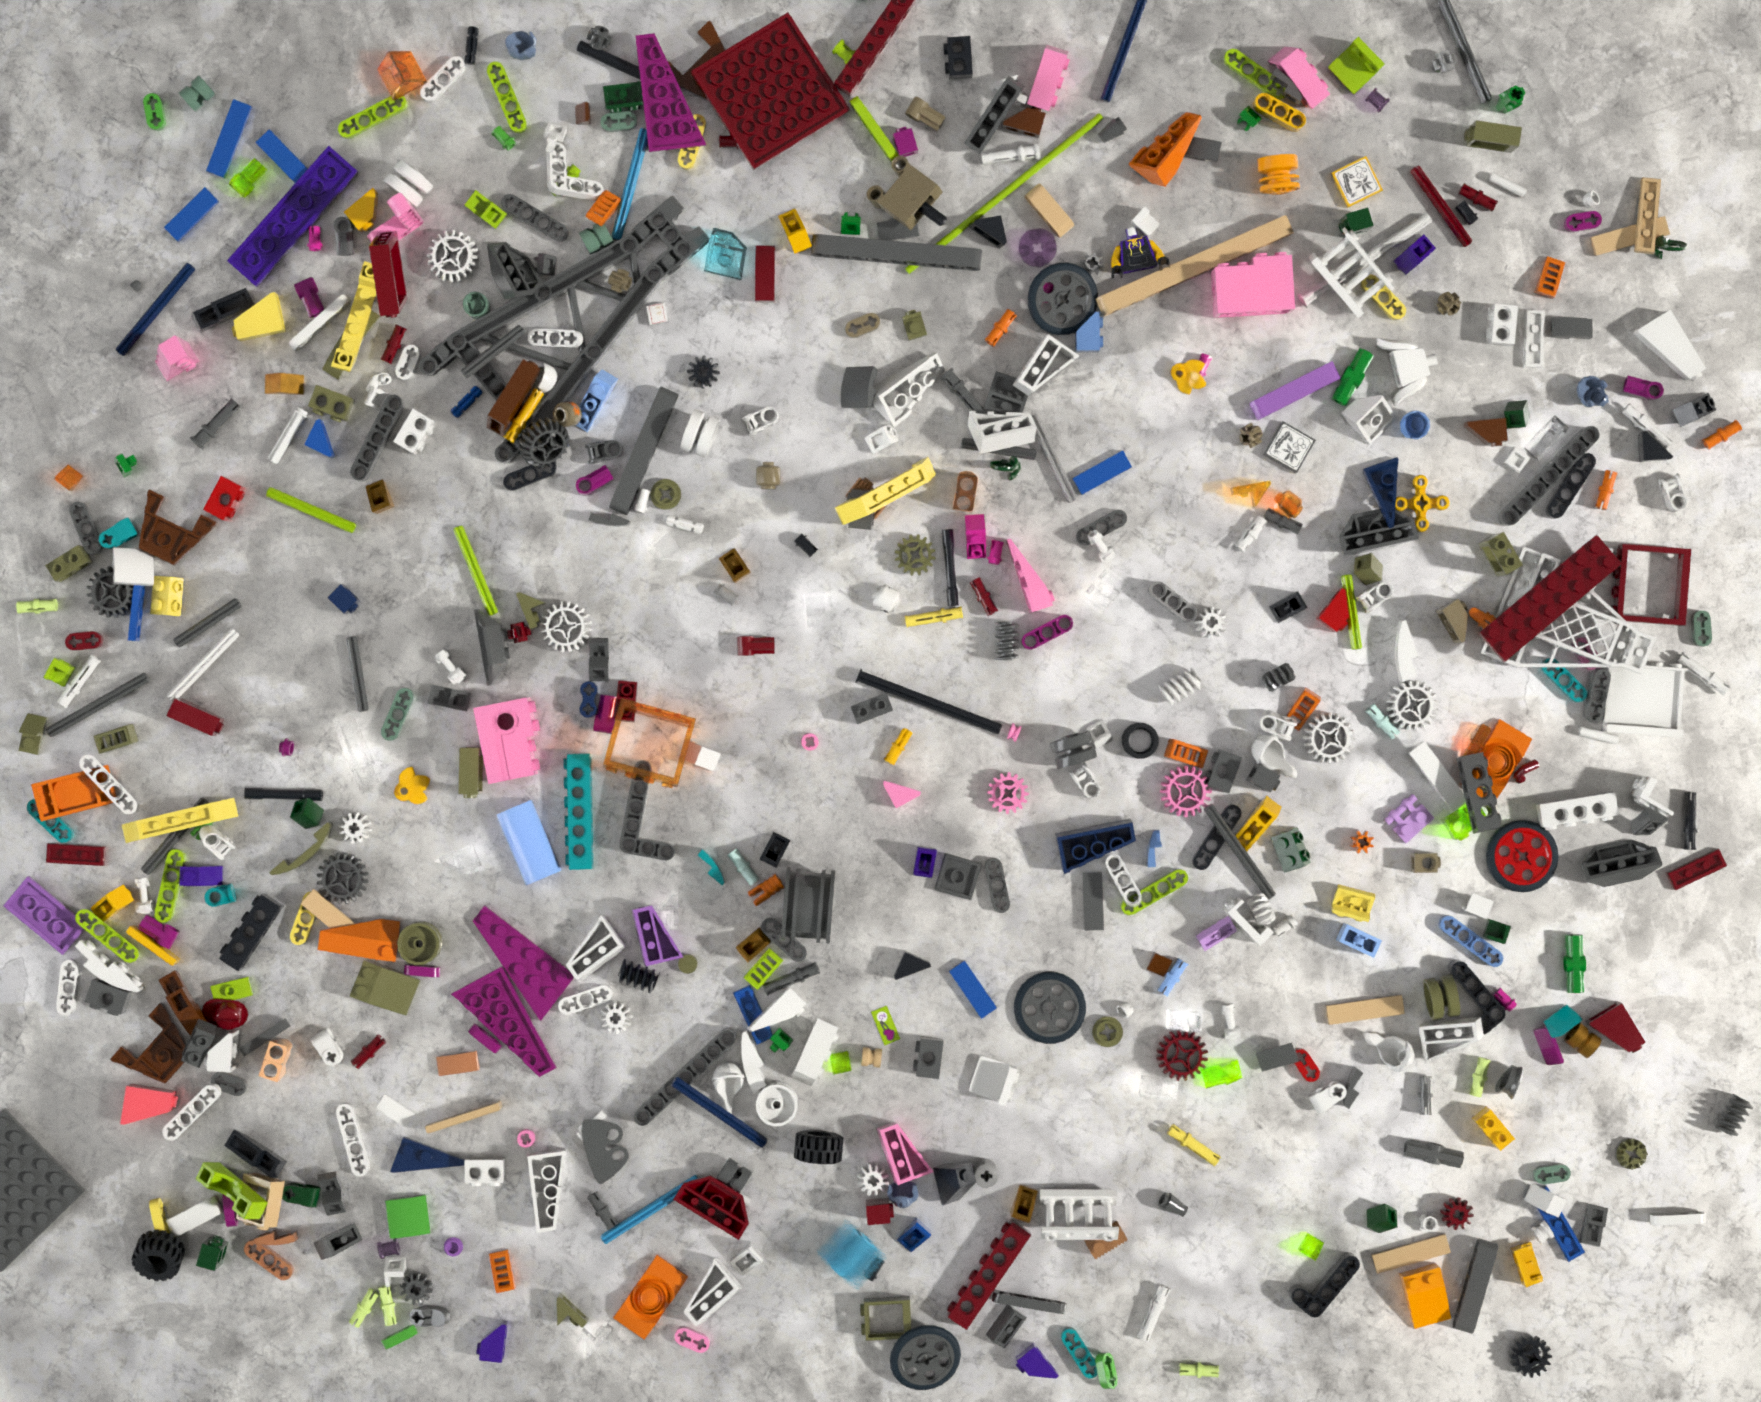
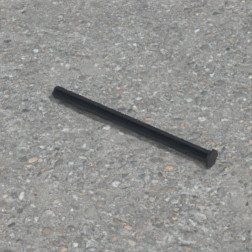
[855,668,1002,734]

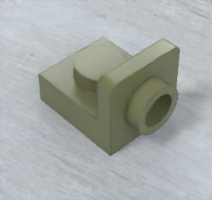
[902,310,927,341]

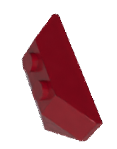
[673,1175,749,1240]

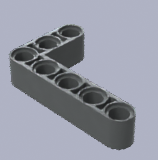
[620,760,676,861]

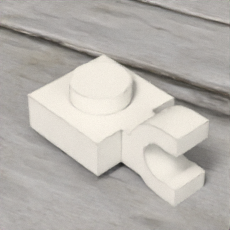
[544,122,567,153]

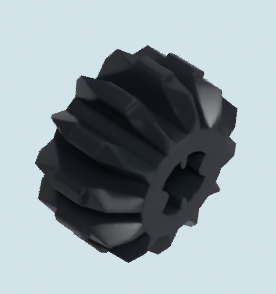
[687,355,720,389]

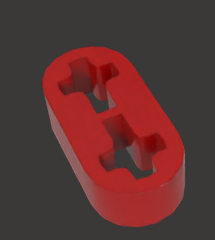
[1294,1048,1320,1082]

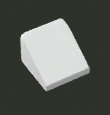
[1086,720,1113,749]

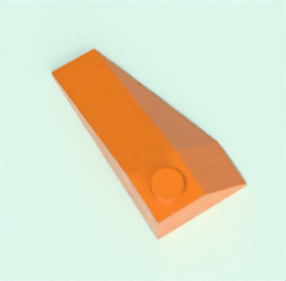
[1129,112,1202,187]
[317,919,400,962]

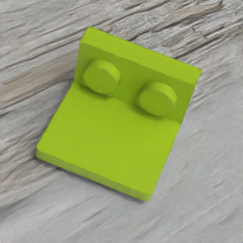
[1328,36,1385,95]

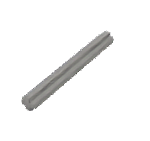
[1032,414,1077,503]

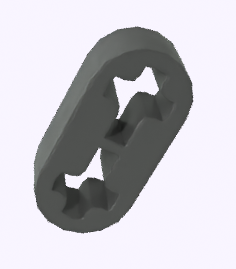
[211,1072,248,1096]

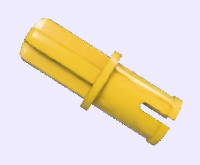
[884,728,912,765]

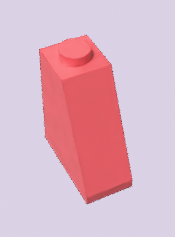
[120,1084,178,1125]

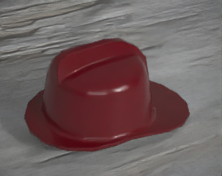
[202,999,248,1030]

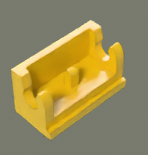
[1510,1241,1543,1288]

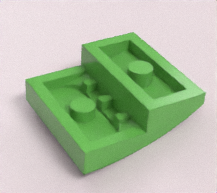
[385,1195,431,1239]

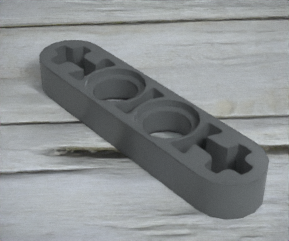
[501,194,569,242]
[992,1291,1067,1314]

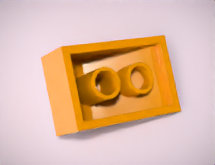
[1399,1263,1451,1329]

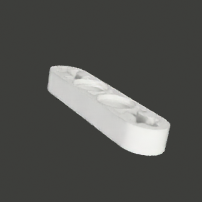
[289,294,351,352]
[79,755,138,814]
[162,1083,221,1141]
[336,1103,370,1176]

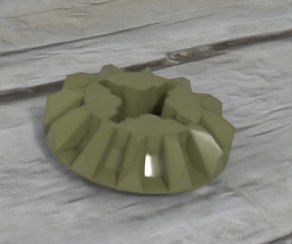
[650,479,681,510]
[1092,1016,1123,1047]
[1616,1139,1648,1170]

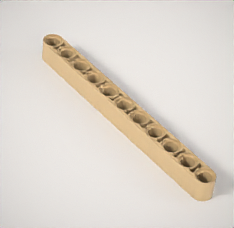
[1096,215,1294,317]

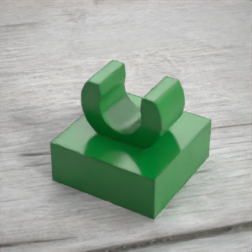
[1237,105,1262,131]
[841,212,861,235]
[114,454,137,478]
[769,1027,793,1053]

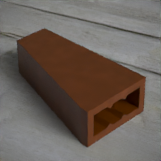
[487,359,540,437]

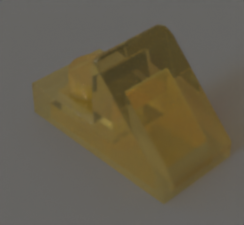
[1230,481,1271,508]

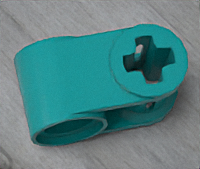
[99,517,139,549]

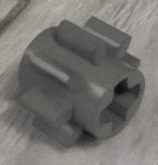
[586,26,612,50]

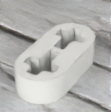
[395,345,421,381]

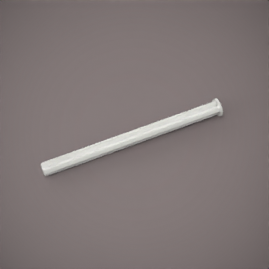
[1298,213,1432,308]

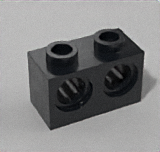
[943,36,973,80]

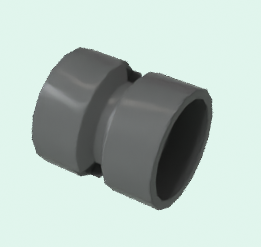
[717,1158,752,1193]

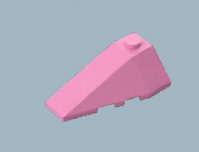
[1006,539,1055,613]

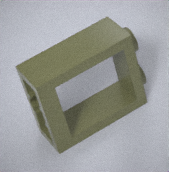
[1464,120,1522,153]
[1478,532,1523,577]
[458,747,483,798]
[860,1296,911,1341]

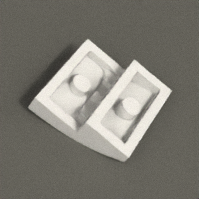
[113,547,154,586]

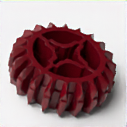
[1156,1029,1208,1081]

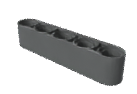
[350,394,405,482]
[1453,1238,1498,1334]

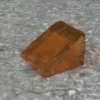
[54,464,83,491]

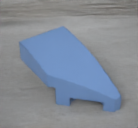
[1146,830,1162,868]

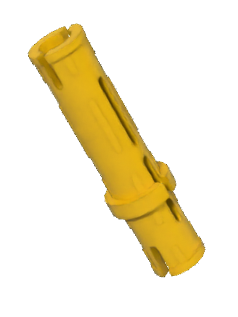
[504,388,544,443]

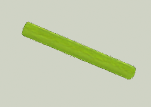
[266,487,356,533]
[453,526,498,616]

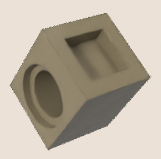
[1411,852,1441,873]

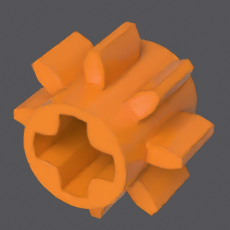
[1350,831,1374,853]

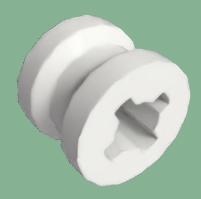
[1531,1220,1555,1245]

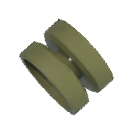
[397,921,443,965]
[1423,974,1460,1021]

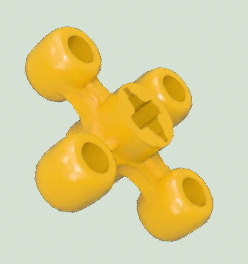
[1395,475,1450,532]

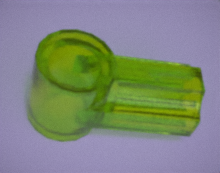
[229,158,267,198]

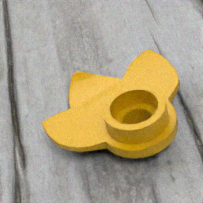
[1171,359,1207,395]
[394,767,430,804]

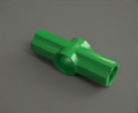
[1496,85,1525,114]
[1331,348,1374,407]
[1563,934,1586,993]

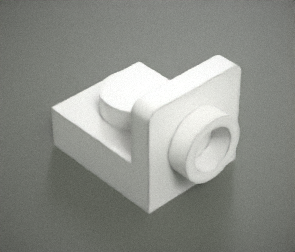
[864,424,898,454]

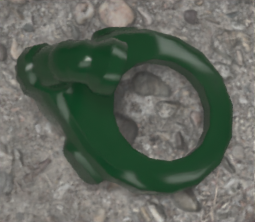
[1654,235,1687,259]
[990,456,1021,480]

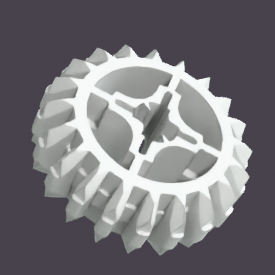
[426,230,479,283]
[540,601,592,653]
[1386,680,1439,731]
[1303,712,1355,764]

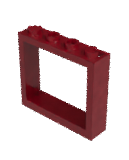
[369,231,408,318]
[1611,544,1691,626]

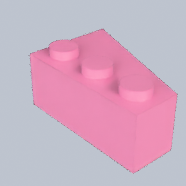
[1027,45,1070,111]
[1268,46,1330,109]
[155,335,200,381]
[876,1122,934,1185]

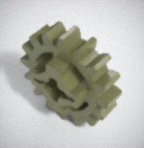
[894,534,936,576]

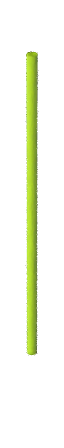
[905,113,1104,274]

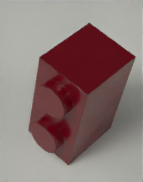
[866,1198,894,1225]

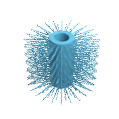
[818,1220,887,1290]

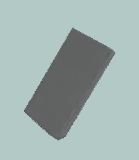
[1631,808,1668,835]
[1256,1043,1299,1072]
[986,1305,1027,1349]

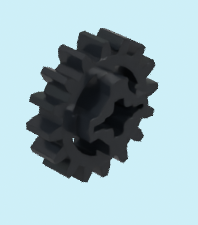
[1509,1334,1552,1378]

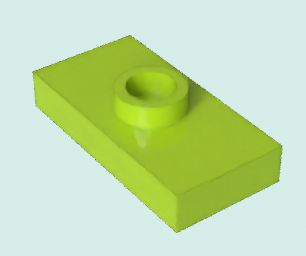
[210,976,253,1000]

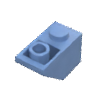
[1075,312,1103,353]

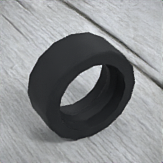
[1122,723,1159,759]

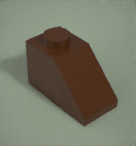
[1002,106,1046,138]
[1464,418,1508,447]

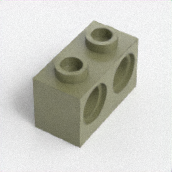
[308,385,355,423]
[45,545,94,582]

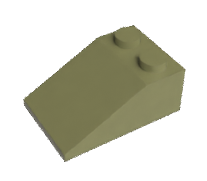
[350,958,420,1016]

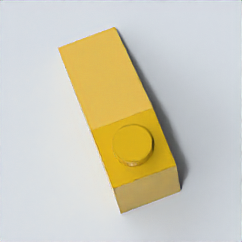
[1235,796,1282,852]

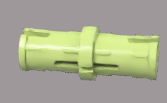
[16,599,58,614]
[1469,1057,1491,1097]
[378,1285,397,1326]
[349,1288,380,1328]
[1179,1362,1219,1378]

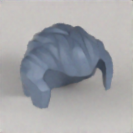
[505,31,537,61]
[1577,376,1609,407]
[887,1181,919,1208]

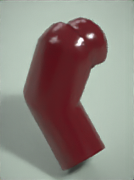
[1513,759,1539,784]

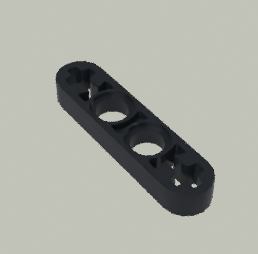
[1546,453,1596,519]
[1192,804,1241,870]

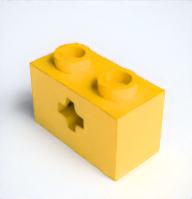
[1471,1106,1515,1151]

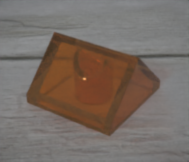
[377,51,428,101]

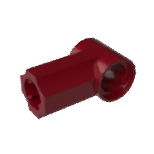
[737,636,775,656]

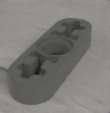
[69,502,103,555]
[1076,510,1127,546]
[1584,668,1611,723]
[985,858,1010,913]
[761,918,807,962]
[239,1018,291,1057]

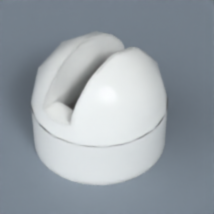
[1583,190,1600,207]
[1116,1002,1133,1019]

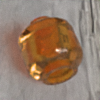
[1274,490,1303,519]

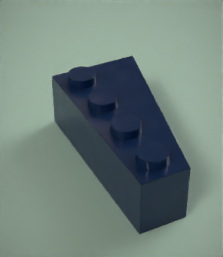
[1055,819,1136,874]

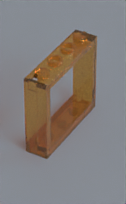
[602,698,696,789]

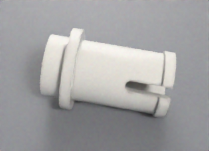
[632,488,651,514]
[1272,915,1298,937]

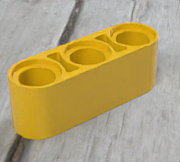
[1253,93,1306,132]

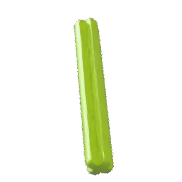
[1341,574,1362,650]

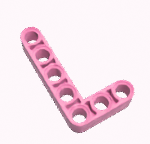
[367,193,424,242]

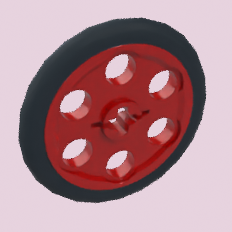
[1486,820,1559,892]

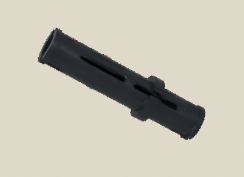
[1683,792,1698,850]

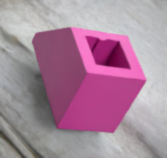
[965,514,986,559]

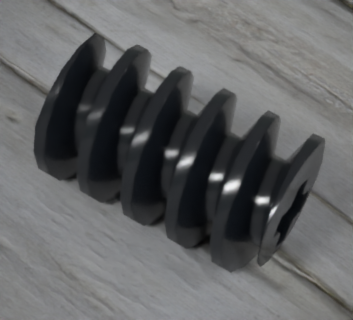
[618,958,660,994]

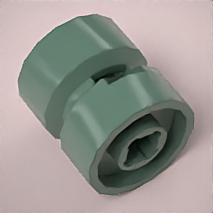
[179,75,216,112]
[579,224,614,255]
[463,291,491,319]

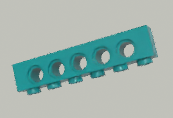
[563,754,594,870]

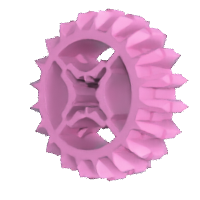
[1160,765,1212,817]

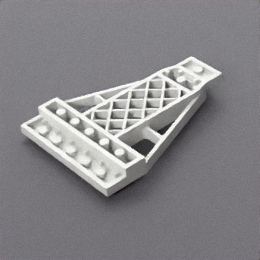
[1480,547,1656,674]

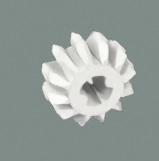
[1194,606,1228,639]
[339,812,372,844]
[1247,893,1276,927]
[600,1001,633,1034]
[857,1163,889,1196]

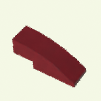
[755,246,775,303]

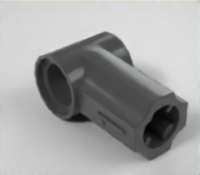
[333,217,354,256]

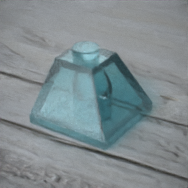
[704,228,747,280]

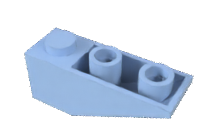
[576,369,618,432]

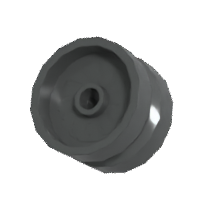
[1050,731,1097,769]

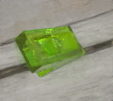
[1200,1059,1242,1088]

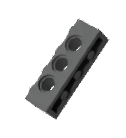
[964,76,1025,154]
[1456,752,1501,834]

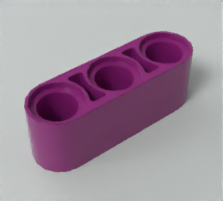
[1021,615,1073,650]

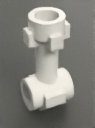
[1088,530,1116,563]
[435,649,467,685]
[134,877,154,914]
[1221,1003,1241,1041]

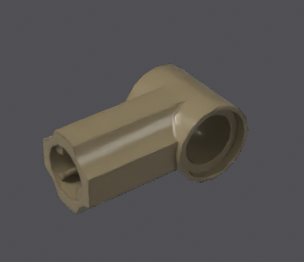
[905,96,946,131]

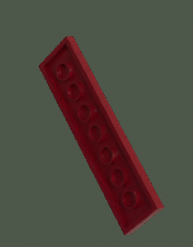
[1479,535,1622,662]

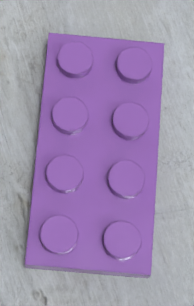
[3,876,84,955]

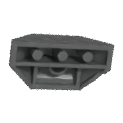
[487,242,543,299]
[1339,509,1419,556]
[474,609,511,686]
[1581,839,1662,887]

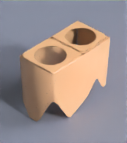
[953,471,978,513]
[259,1039,292,1082]

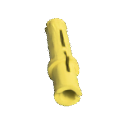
[905,606,963,628]
[1167,1124,1221,1166]

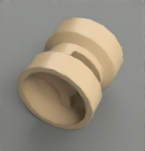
[861,1047,882,1068]

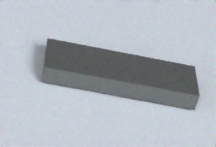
[1082,872,1104,931]

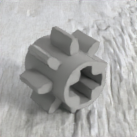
[1432,50,1458,73]
[1080,252,1104,275]

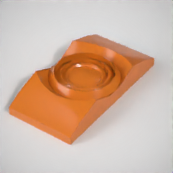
[1460,719,1532,799]
[31,765,118,822]
[613,1255,688,1340]

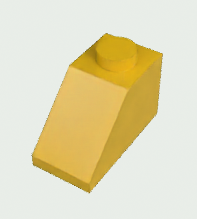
[344,188,379,232]
[778,208,812,254]
[90,884,134,922]

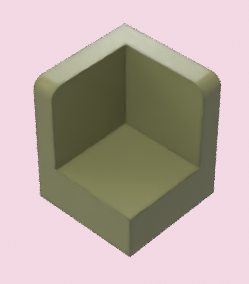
[1354,553,1383,585]

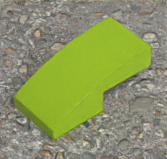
[464,190,507,229]

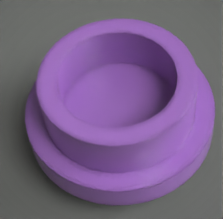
[444,1237,463,1257]

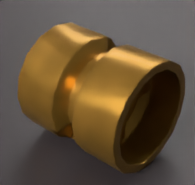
[1564,1023,1602,1058]

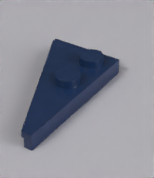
[1363,457,1399,529]
[390,1136,465,1173]

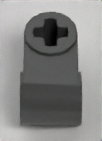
[585,440,623,464]

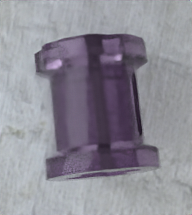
[1365,87,1390,113]
[377,1238,401,1259]

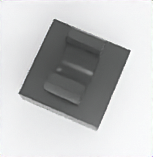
[534,253,556,276]

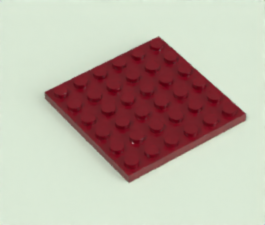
[691,12,850,171]

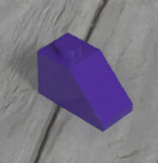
[1394,234,1436,275]
[180,865,223,886]
[476,1320,508,1363]
[1016,1342,1059,1379]

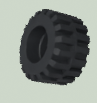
[794,1130,844,1164]
[131,1230,185,1281]

